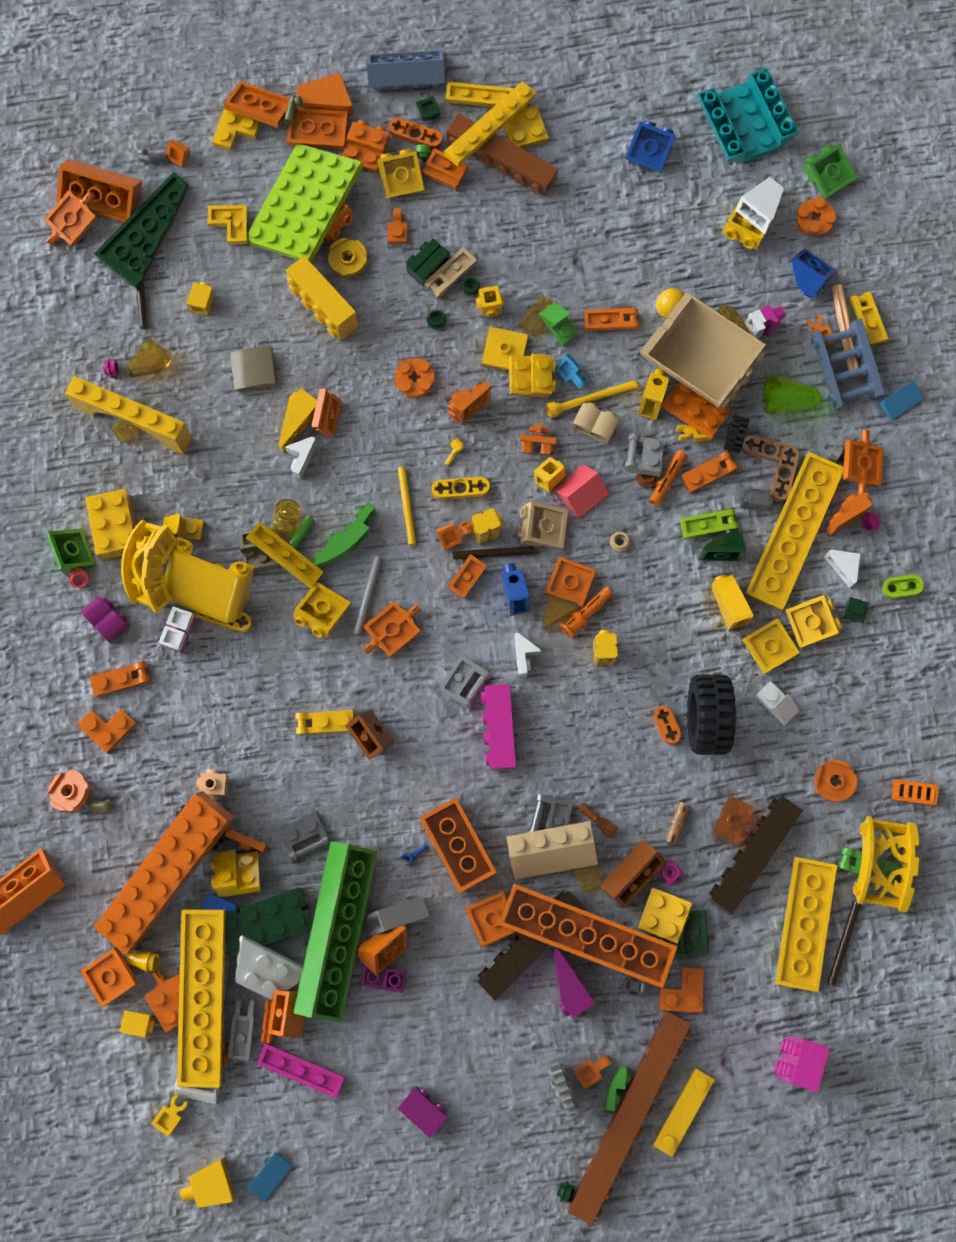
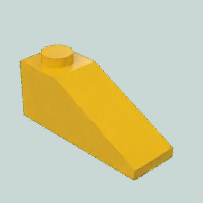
[279,388,317,453]

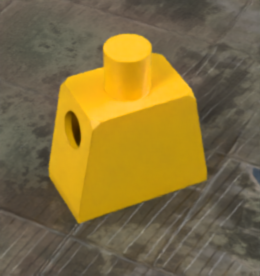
[637,369,669,420]
[180,1157,236,1208]

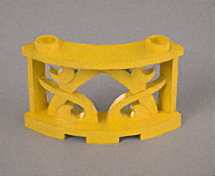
[121,520,179,613]
[853,816,919,913]

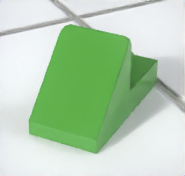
[538,302,578,346]

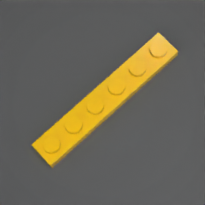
[444,81,537,167]

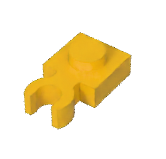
[676,424,714,442]
[151,1094,189,1137]

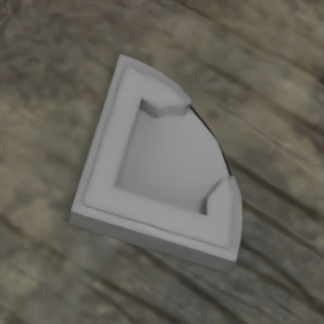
[828,443,845,463]

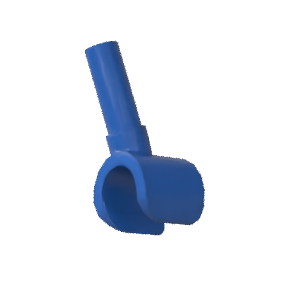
[400,844,428,866]

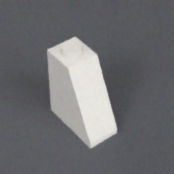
[735,177,784,234]

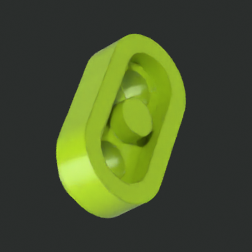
[881,575,924,599]

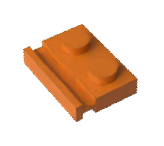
[421,148,468,191]
[311,389,342,437]

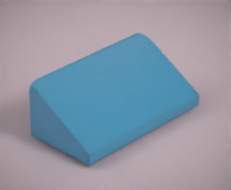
[879,380,923,421]
[247,1152,293,1202]

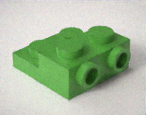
[803,143,858,198]

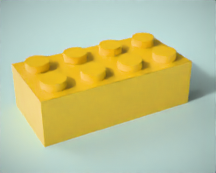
[286,256,358,341]

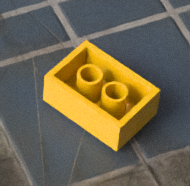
[85,489,136,561]

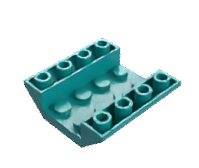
[697,67,799,164]

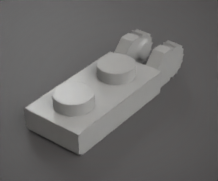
[227,997,256,1061]

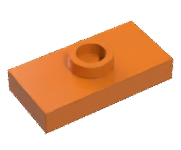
[224,828,268,853]

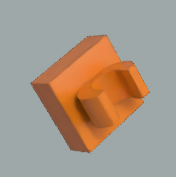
[166,139,190,167]

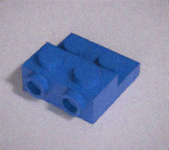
[625,120,676,173]

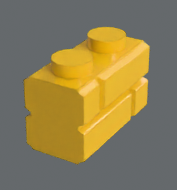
[471,508,503,544]
[593,630,618,666]

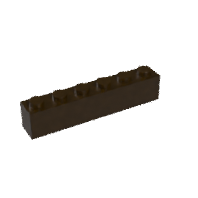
[708,796,803,915]
[477,890,586,1000]

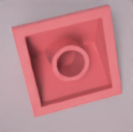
[553,464,609,519]

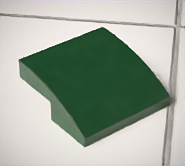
[663,910,709,955]

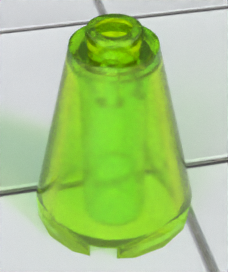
[762,374,821,414]

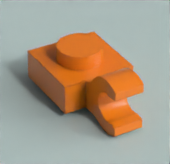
[387,208,407,244]
[435,521,473,550]
[572,1055,611,1090]

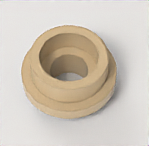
[610,532,630,552]

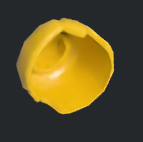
[655,288,685,318]

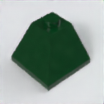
[699,530,746,562]

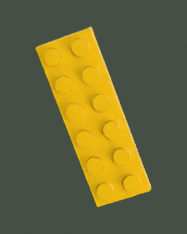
[774,857,837,992]

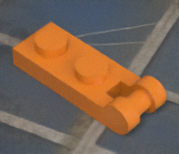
[583,308,639,331]
[680,451,739,494]
[90,661,151,697]

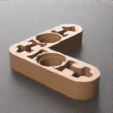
[741,435,799,502]

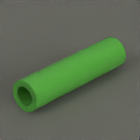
[288,515,315,549]

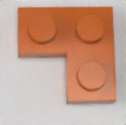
[77,709,137,754]
[659,968,704,1013]

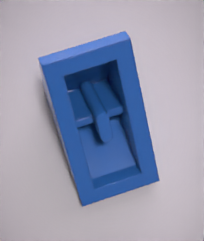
[200,892,240,913]

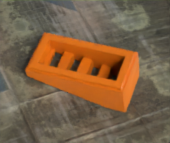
[891,779,939,807]

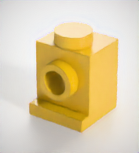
[533,457,566,494]

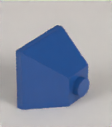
[792,248,836,298]

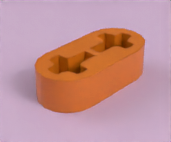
[653,706,681,745]

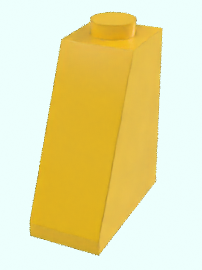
[711,574,754,631]

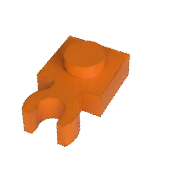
[807,314,837,349]

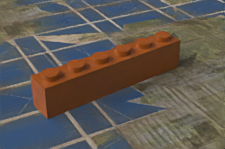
[447,113,558,196]

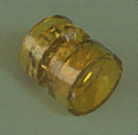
[271,499,301,536]

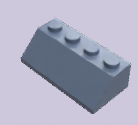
[367,50,445,90]

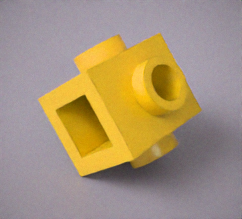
[476,286,505,317]

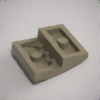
[230,346,277,392]
[238,525,282,573]

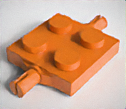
[44,190,98,247]
[843,430,883,495]
[363,600,422,658]
[144,969,180,1033]

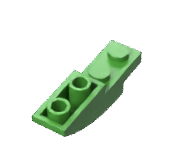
[314,502,376,569]

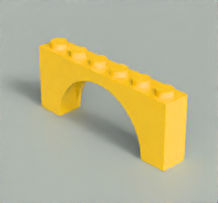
[65,376,192,455]

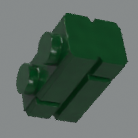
[406,239,450,287]

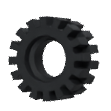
[723,415,750,454]

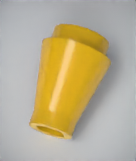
[125,951,159,973]

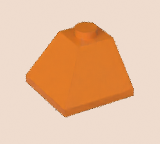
[358,926,407,976]

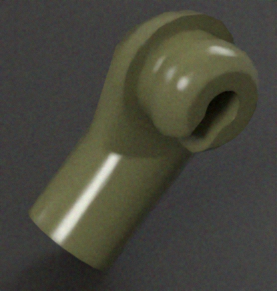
[284,95,303,125]

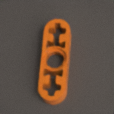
[389,118,442,150]

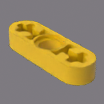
[431,477,490,500]

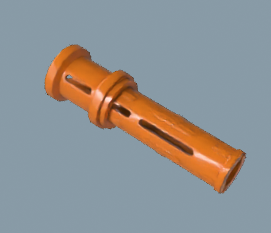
[560,586,614,639]

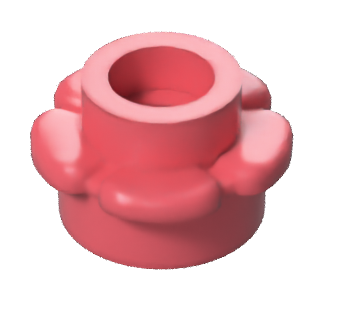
[69,568,89,588]

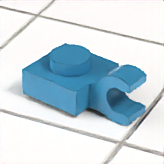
[555,354,590,389]

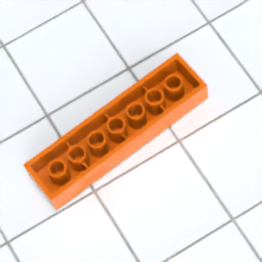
[93,791,235,955]
[498,884,677,988]

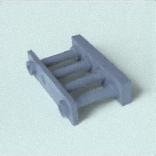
[811,318,885,411]

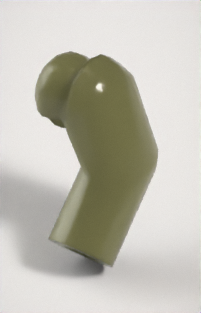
[85,793,114,814]

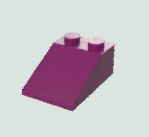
[552,948,595,1019]

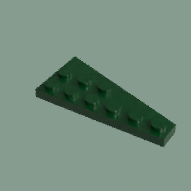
[94,172,189,291]

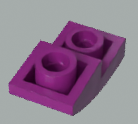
[360,964,407,993]

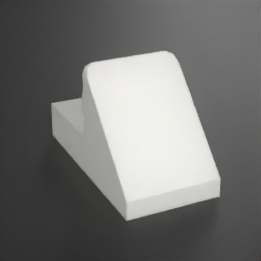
[285,437,317,479]
[514,633,541,677]
[755,681,799,726]

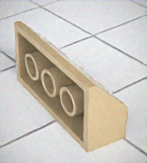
[506,821,598,880]

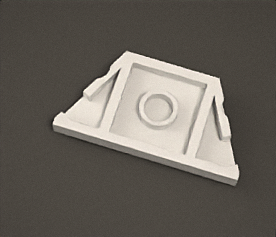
[235,935,303,1000]

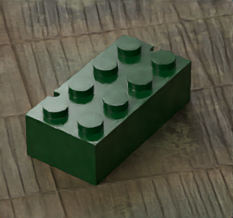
[225,887,313,957]

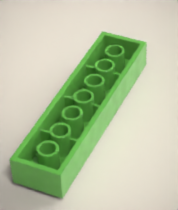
[293,841,378,1022]

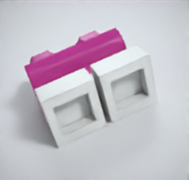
[742,305,786,340]
[158,607,196,653]

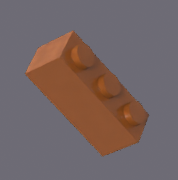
[600,840,667,909]

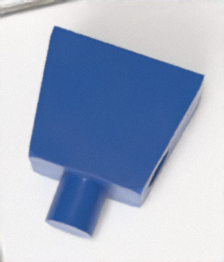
[502,563,530,616]

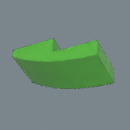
[604,1065,630,1111]

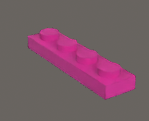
[257,1043,345,1098]

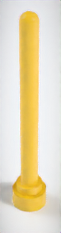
[546,380,638,419]

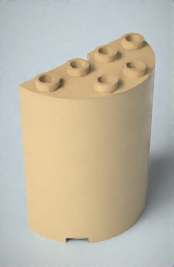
[640,292,766,409]

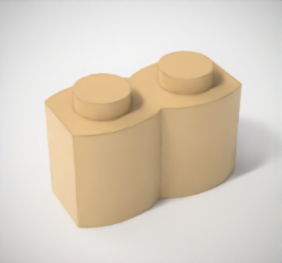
[572,403,619,445]

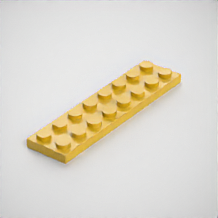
[744,451,844,612]
[177,909,226,1088]

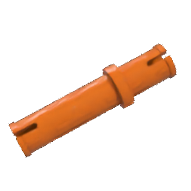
[648,450,688,507]

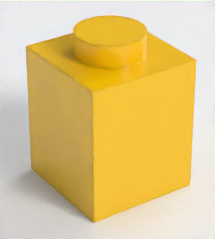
[186,282,215,316]
[120,1010,156,1037]

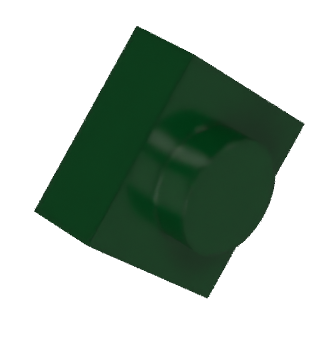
[416,96,441,122]
[843,597,869,623]

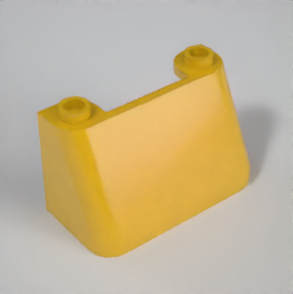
[165,537,254,623]

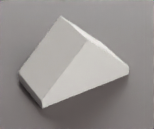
[824,550,860,588]

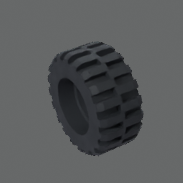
[687,675,736,755]

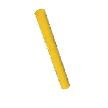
[398,467,416,546]

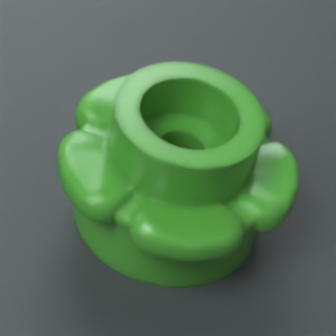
[415,145,432,160]

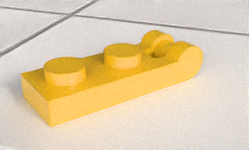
[850,291,889,346]
[295,710,354,735]

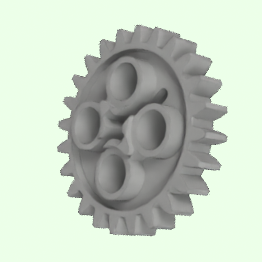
[546,1050,579,1124]

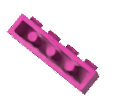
[481,684,516,771]

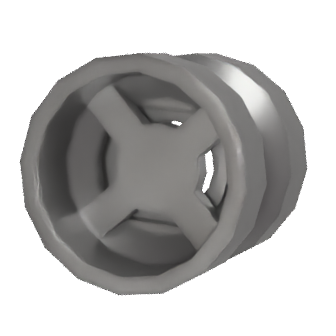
[623,976,646,997]

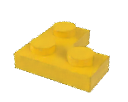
[212,109,261,151]
[208,205,248,245]

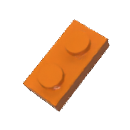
[447,554,487,599]

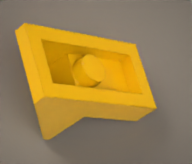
[163,514,204,541]

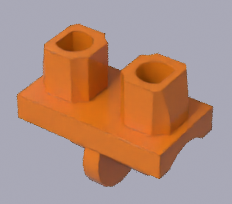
[520,421,556,454]

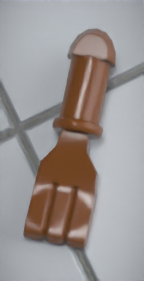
[578,803,618,838]

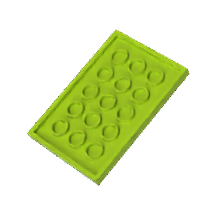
[247,144,363,263]

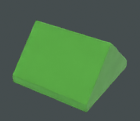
[46,528,96,577]

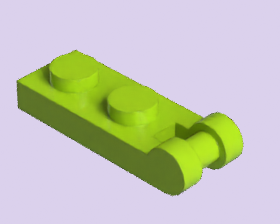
[680,509,739,540]

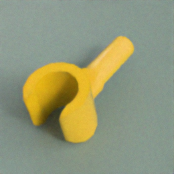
[445,438,464,466]

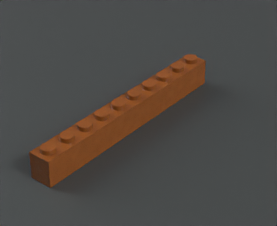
[567,1011,692,1226]

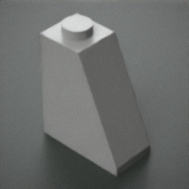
[364,896,430,938]

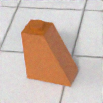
[295,72,353,116]

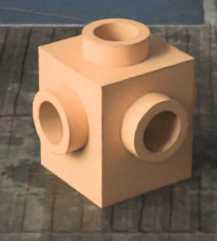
[196,770,229,800]

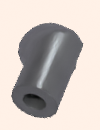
[138,149,167,164]

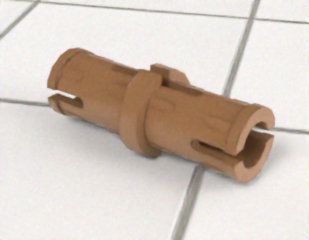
[664,802,691,846]

